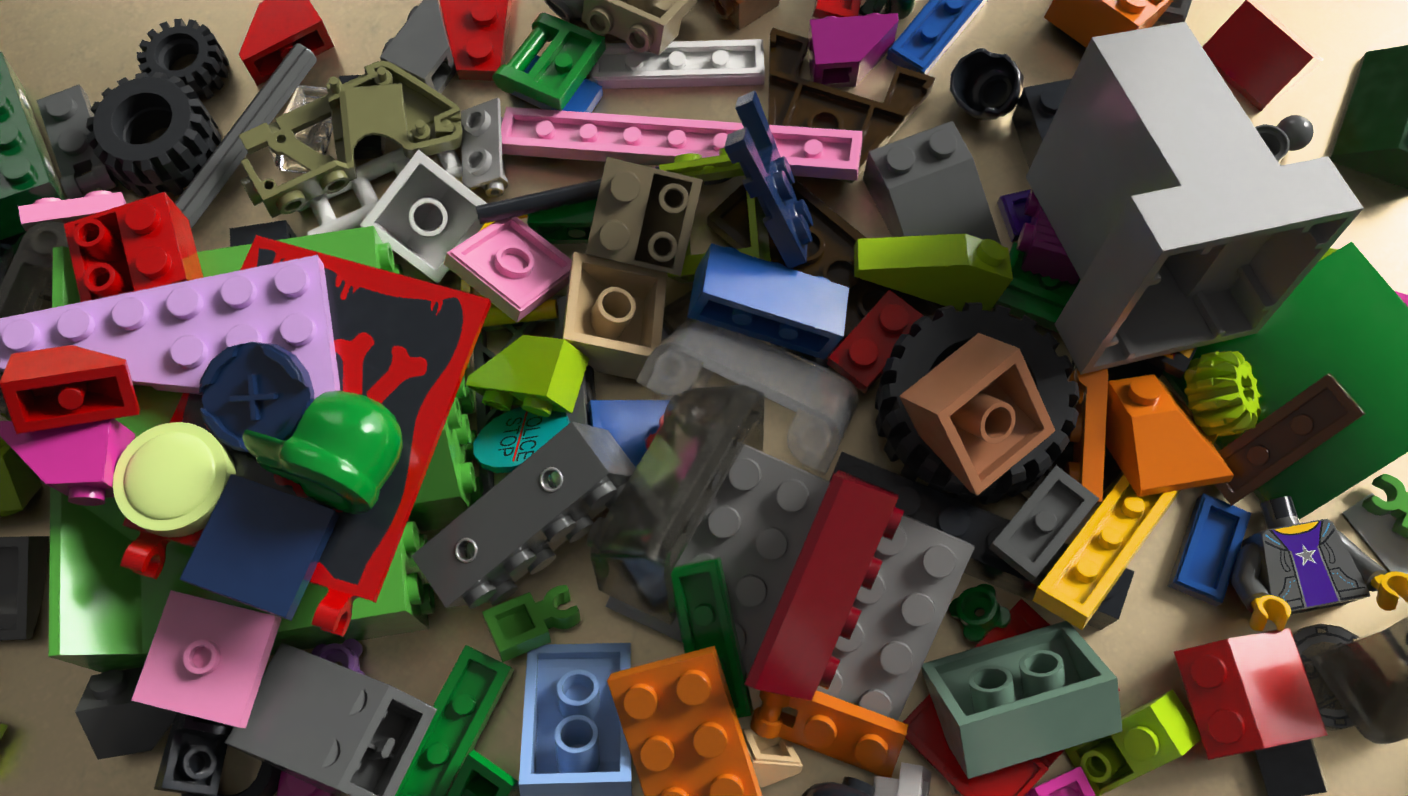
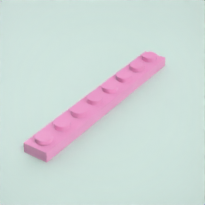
[501,107,862,181]

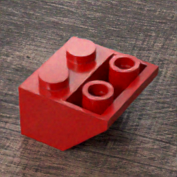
[64,192,204,302]

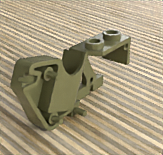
[239,61,463,218]

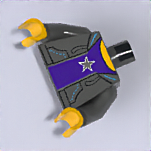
[1230,496,1408,631]

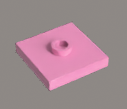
[444,217,571,323]
[131,590,282,728]

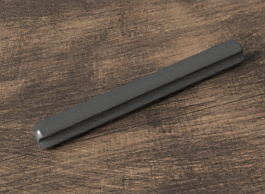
[175,43,317,228]

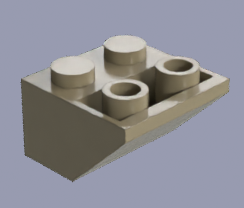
[585,157,703,276]

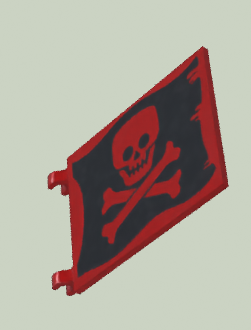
[120,235,491,637]

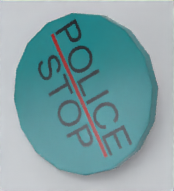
[473,407,570,473]

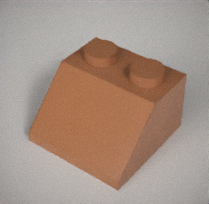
[899,333,1056,496]

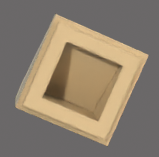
[741,729,803,788]

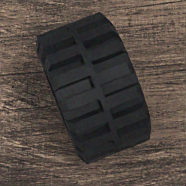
[86,72,221,197]

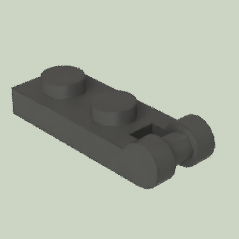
[36,85,118,199]

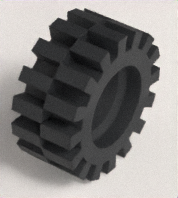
[137,18,229,99]

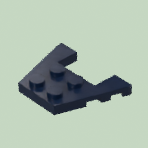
[724,90,813,269]

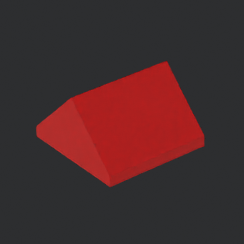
[1202,0,1324,112]

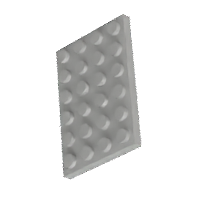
[605,419,975,720]

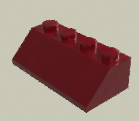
[745,470,904,701]

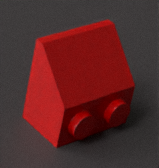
[1174,628,1328,760]

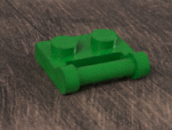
[492,13,606,111]

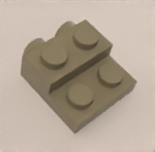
[582,0,699,56]

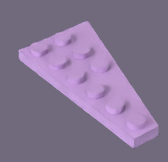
[0,255,341,400]

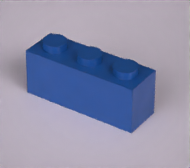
[687,243,849,359]

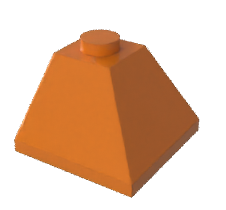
[1105,374,1234,497]

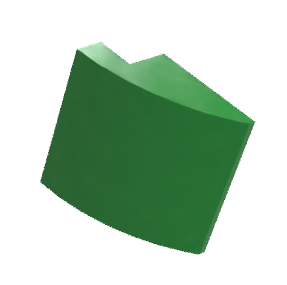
[1162,241,1408,520]

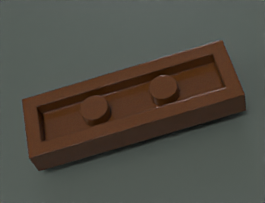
[1214,373,1366,506]

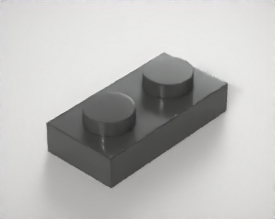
[988,465,1099,582]

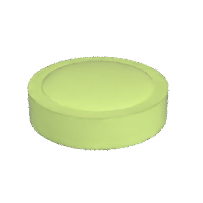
[113,422,236,537]

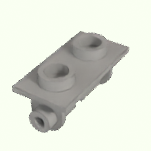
[461,97,508,197]

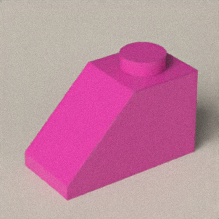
[0,419,135,506]

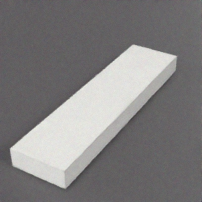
[590,39,765,89]

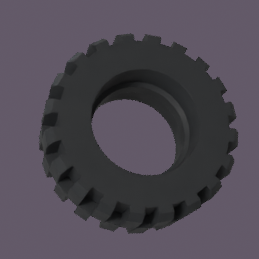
[875,302,1080,505]

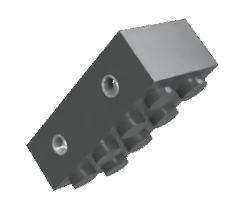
[411,422,643,609]

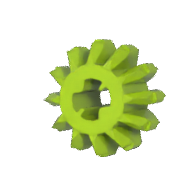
[1184,351,1261,436]

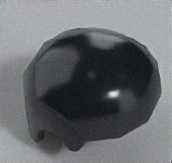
[950,48,1024,120]

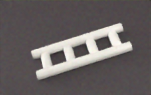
[298,147,462,235]

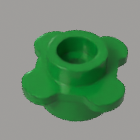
[949,584,1011,642]

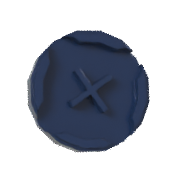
[199,342,315,452]

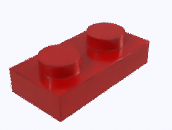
[827,290,924,394]

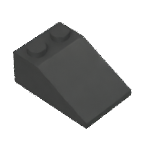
[863,121,1001,244]

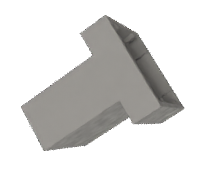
[1026,22,1364,375]

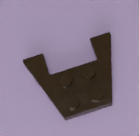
[768,28,935,184]

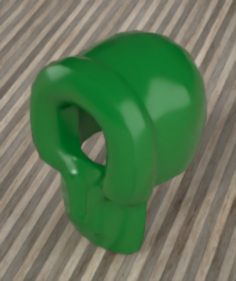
[243,390,403,514]

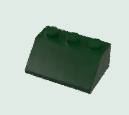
[1329,45,1408,190]

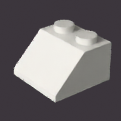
[360,149,487,284]

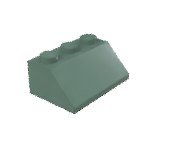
[921,621,1123,779]

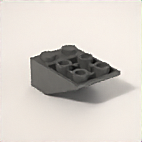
[224,642,437,796]

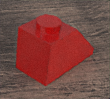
[238,0,334,86]
[0,345,140,434]

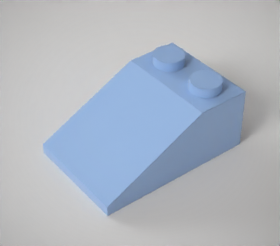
[519,643,632,796]

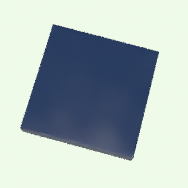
[180,474,340,621]

